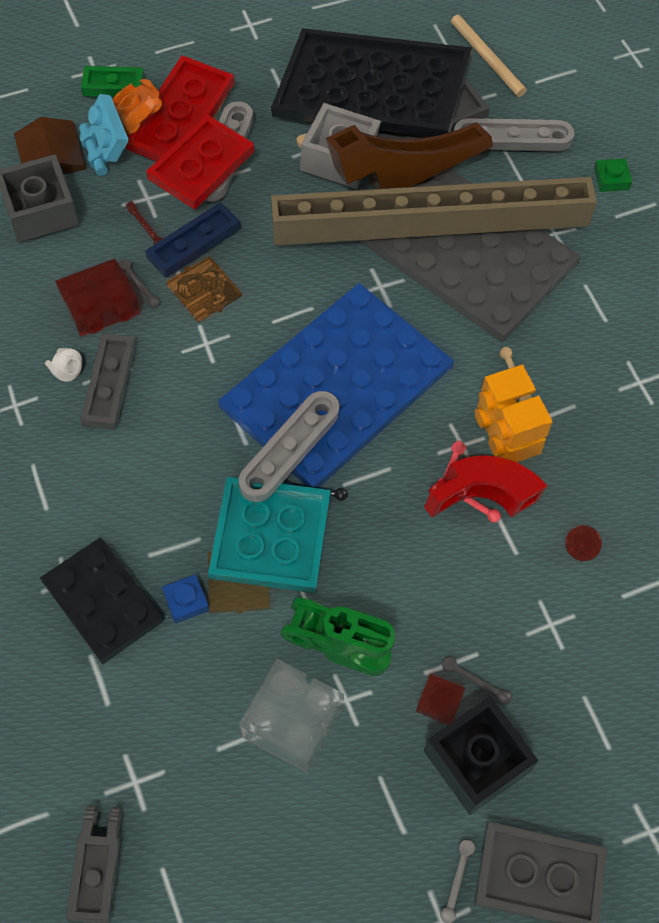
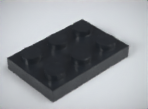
[40,537,163,665]

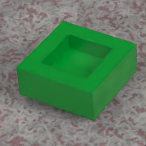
[594,158,632,192]

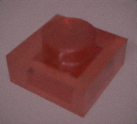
[416,674,466,725]

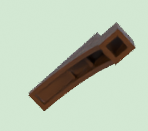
[326,122,493,189]

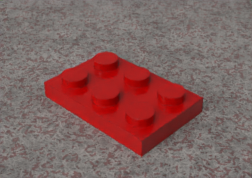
[146,114,255,210]

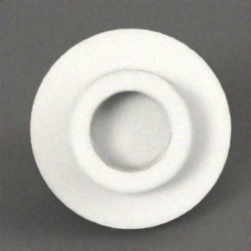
[45,348,83,382]

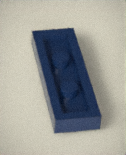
[145,202,241,278]

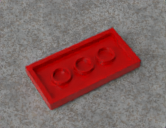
[125,55,235,161]

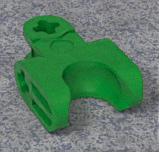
[280,597,395,676]

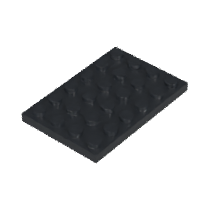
[271,28,472,137]

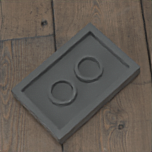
[474,822,607,923]

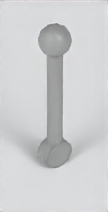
[440,840,475,923]

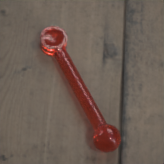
[126,201,163,245]

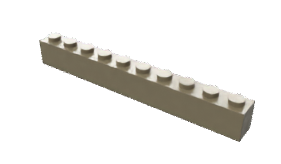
[271,177,597,245]

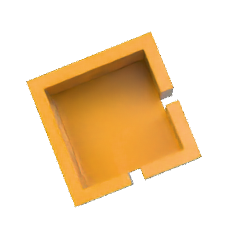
[475,364,553,462]

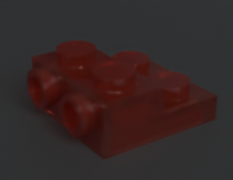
[55,258,141,337]

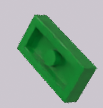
[81,66,144,97]

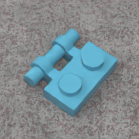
[79,94,129,176]

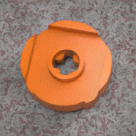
[112,79,162,135]

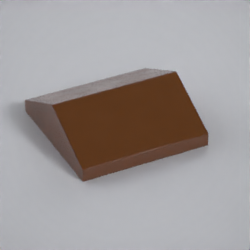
[14,117,86,175]

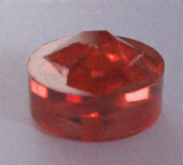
[565,526,602,561]

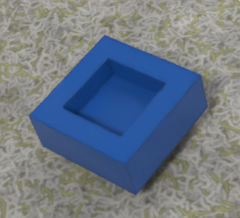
[162,574,209,624]

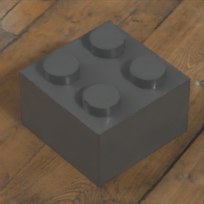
[0,154,79,242]

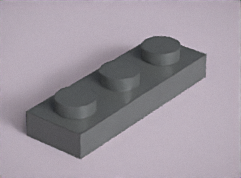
[80,333,136,430]

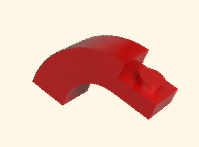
[424,455,547,518]

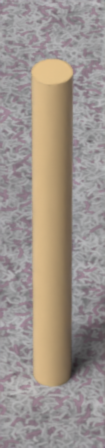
[451,15,527,97]

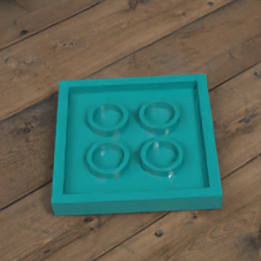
[208,477,331,593]

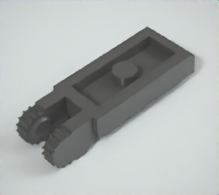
[66,805,122,923]

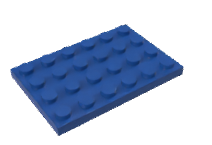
[218,283,454,488]

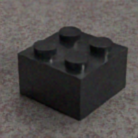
[424,697,539,815]

